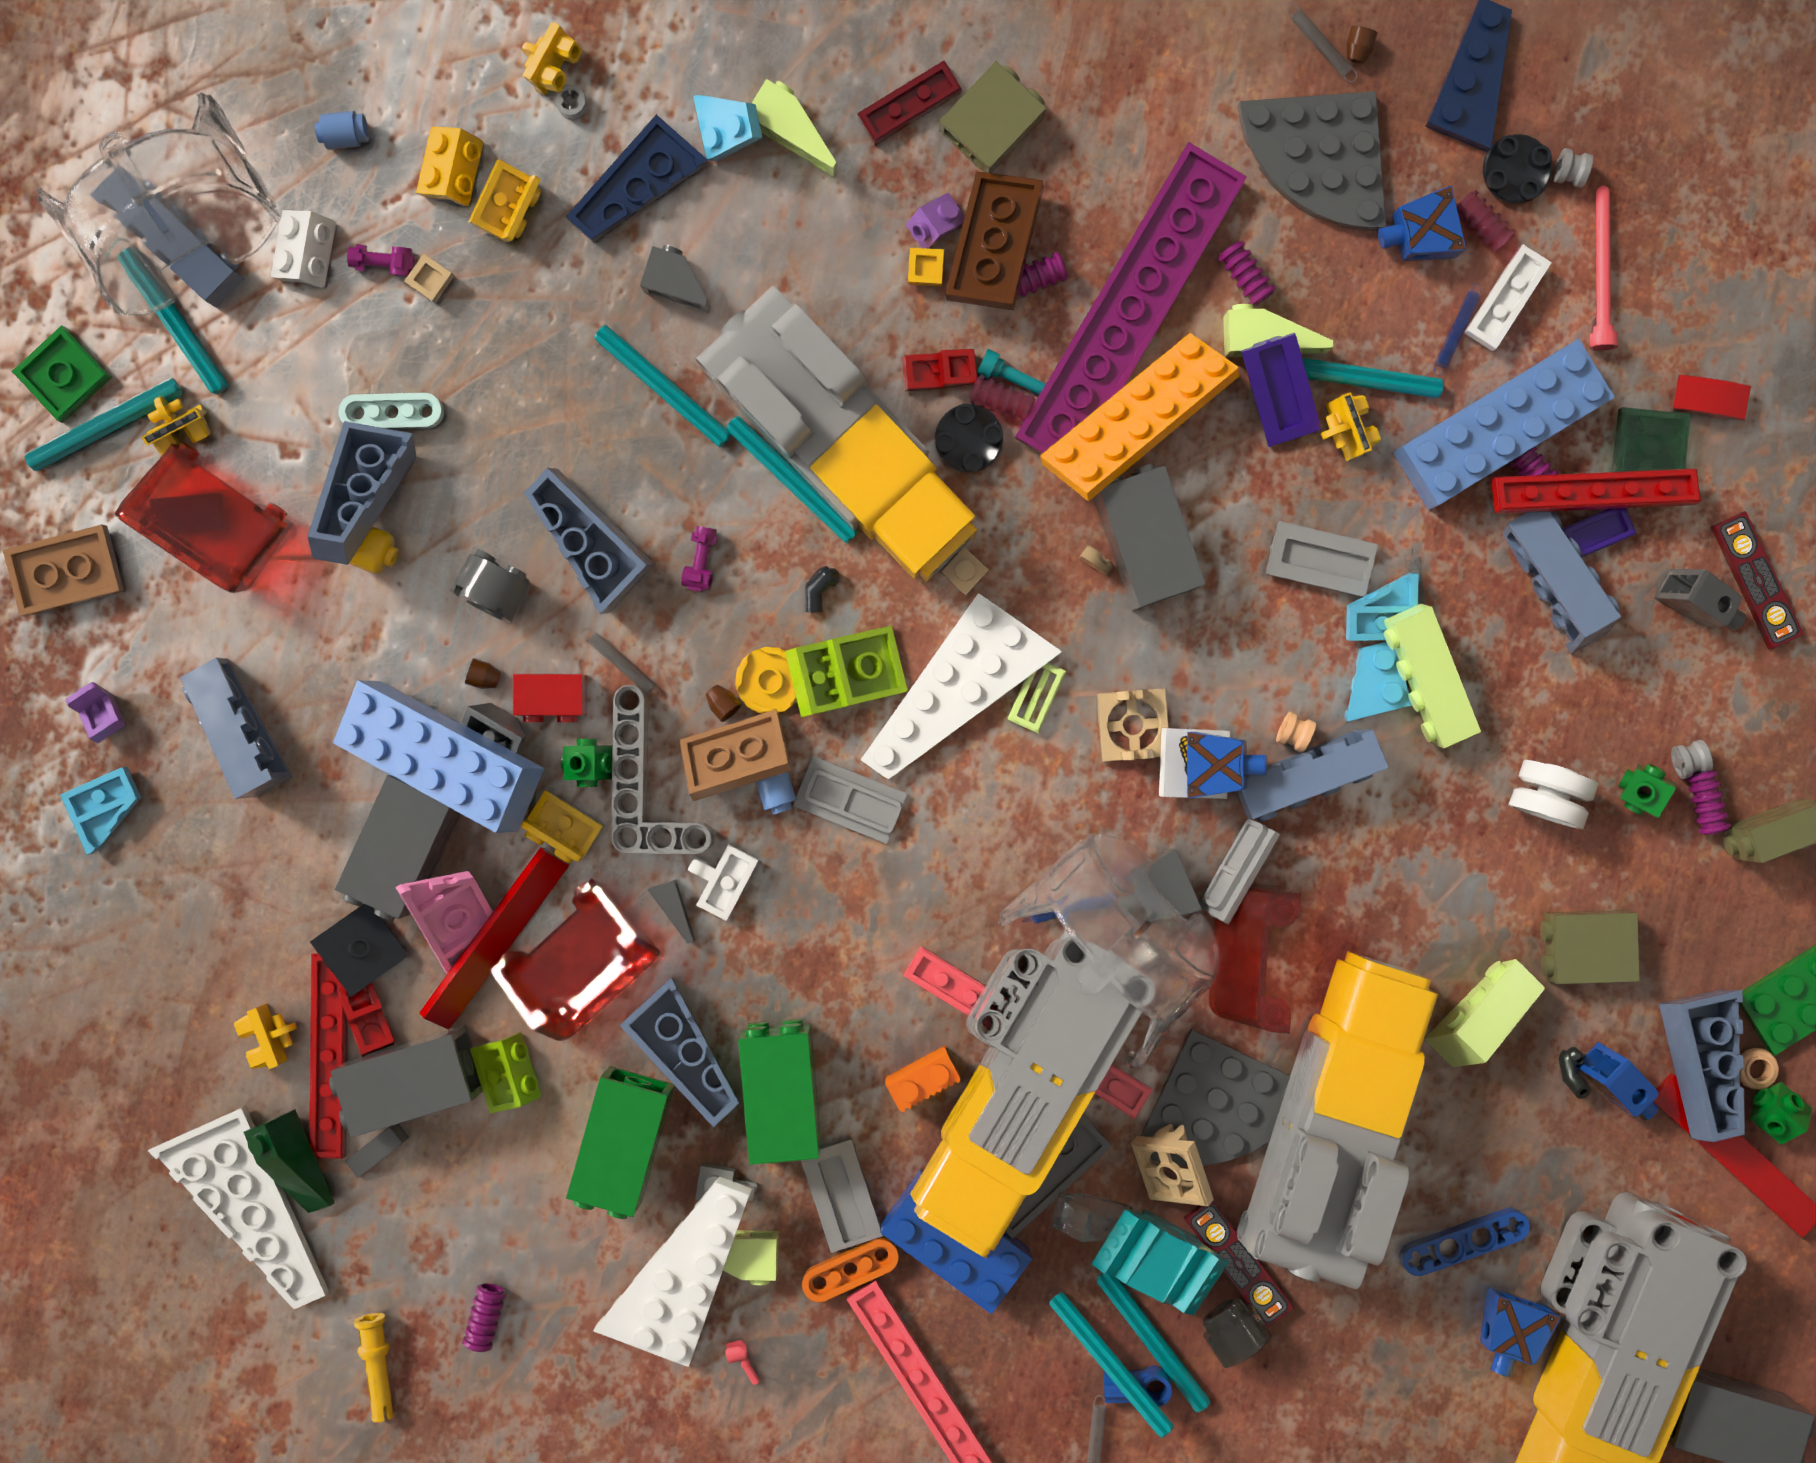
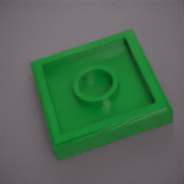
[12,325,112,423]

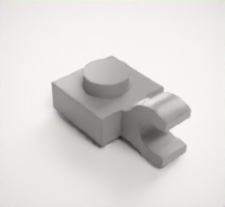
[695,1163,758,1201]

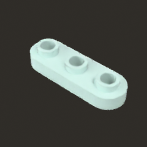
[339,393,444,430]

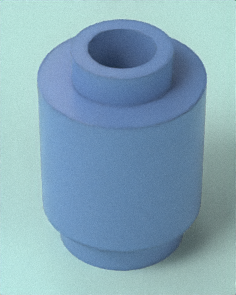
[315,111,369,150]
[755,772,797,815]

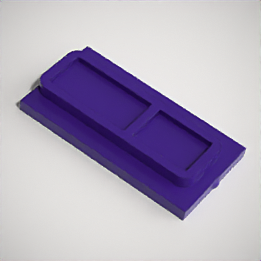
[1241,332,1321,447]

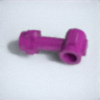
[347,244,415,277]
[681,526,719,592]

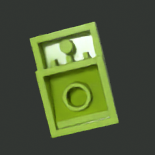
[785,626,908,718]

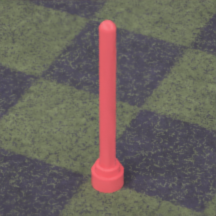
[1589,186,1618,350]

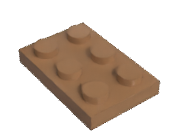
[3,524,124,617]
[680,709,792,801]

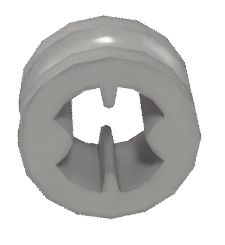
[555,84,588,120]

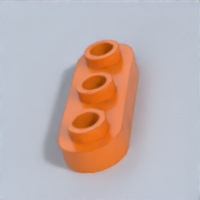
[802,1237,899,1302]

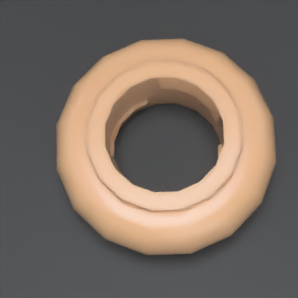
[1740,1048,1779,1090]

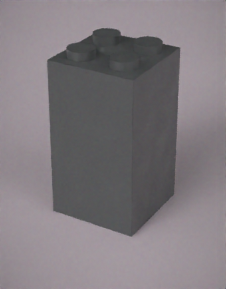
[1093,463,1206,611]
[335,775,461,921]
[329,1024,483,1138]
[1668,1368,1815,1463]

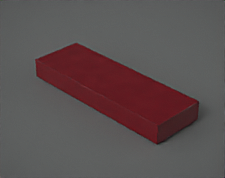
[857,60,962,146]

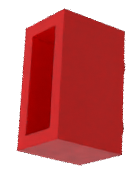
[513,674,587,722]

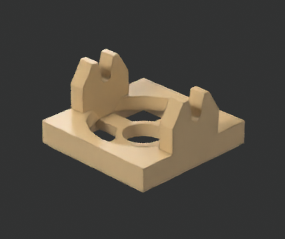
[1096,688,1168,762]
[1131,1124,1214,1206]

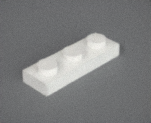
[1464,244,1552,351]

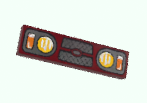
[1711,511,1804,649]
[1183,1201,1294,1328]

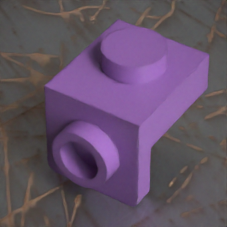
[906,193,965,249]
[65,682,126,744]

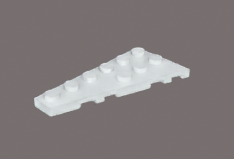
[861,593,1062,780]
[148,1106,329,1309]
[593,1176,752,1367]

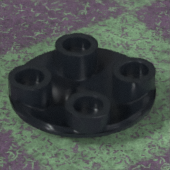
[1483,134,1552,204]
[935,404,1003,472]

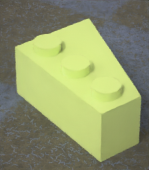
[1424,959,1545,1067]

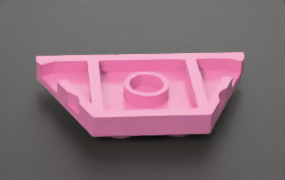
[395,871,493,974]

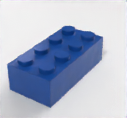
[880,1169,1032,1314]

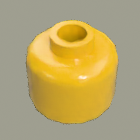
[349,526,399,574]

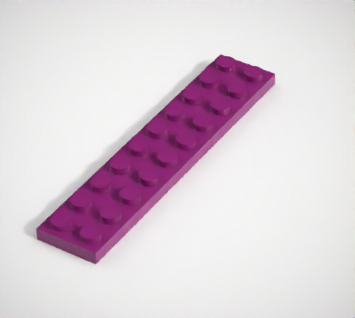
[1015,142,1247,454]

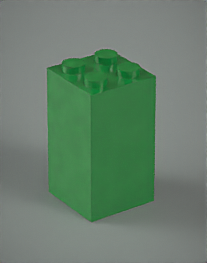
[738,1019,822,1165]
[566,1066,675,1219]

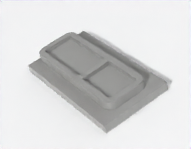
[1265,521,1378,597]
[793,756,907,844]
[1199,819,1280,924]
[801,1138,883,1253]

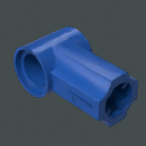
[1103,1365,1172,1406]

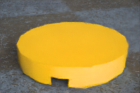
[735,647,797,714]

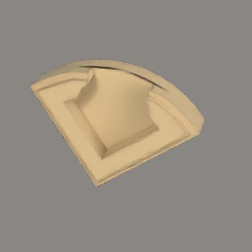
[1078,545,1113,576]

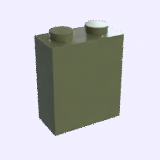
[939,61,1046,173]
[1722,799,1816,863]
[1540,910,1640,984]

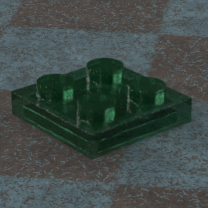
[1612,407,1691,472]

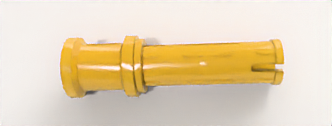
[354,1313,394,1422]

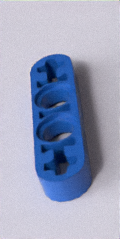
[1399,1208,1530,1276]

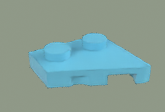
[693,95,762,162]
[1346,573,1419,641]
[1344,641,1412,722]
[60,767,141,855]

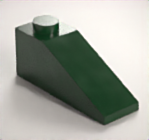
[243,1109,335,1213]

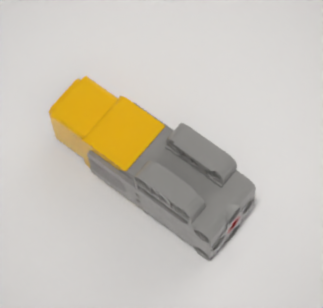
[696,286,978,582]
[910,930,1154,1258]
[1237,951,1438,1289]
[1515,1192,1747,1463]

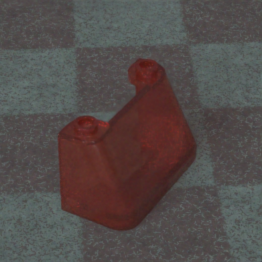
[114,442,294,593]
[490,878,660,1041]
[1208,884,1301,1034]

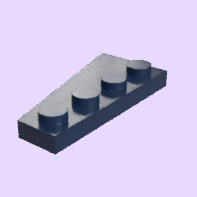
[1425,0,1512,152]
[566,114,709,242]

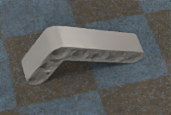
[611,685,714,854]

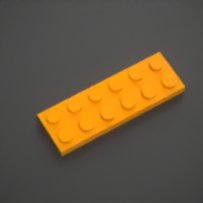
[1040,333,1240,502]

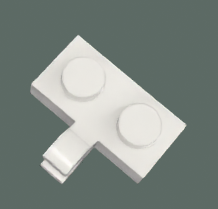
[688,844,759,921]

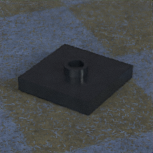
[310,904,409,997]

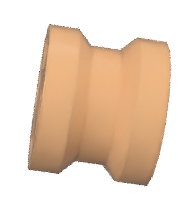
[1276,711,1316,753]

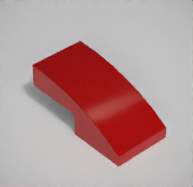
[902,349,977,392]
[1673,375,1751,421]
[337,983,394,1057]

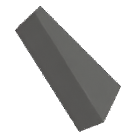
[647,879,696,944]
[345,1124,409,1178]

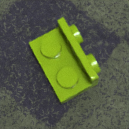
[470,1032,541,1114]

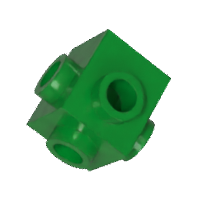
[561,739,613,787]
[1618,763,1676,818]
[1750,1082,1812,1145]

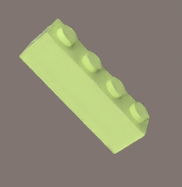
[1384,604,1481,749]

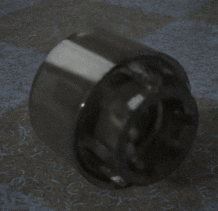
[1203,1297,1272,1368]

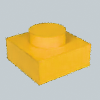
[908,248,944,287]

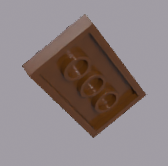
[945,171,1044,311]

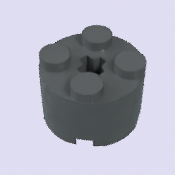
[450,549,531,624]

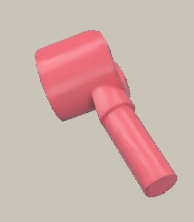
[726,1340,760,1385]

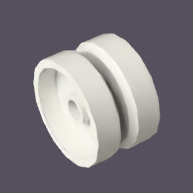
[1509,760,1599,830]

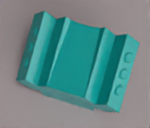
[1092,1209,1229,1315]

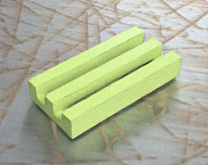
[1007,663,1066,733]

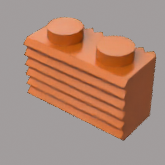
[885,1045,960,1112]

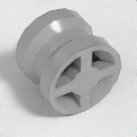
[1553,148,1593,188]
[1671,740,1713,779]

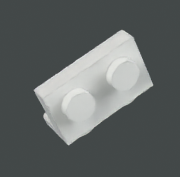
[271,210,336,288]

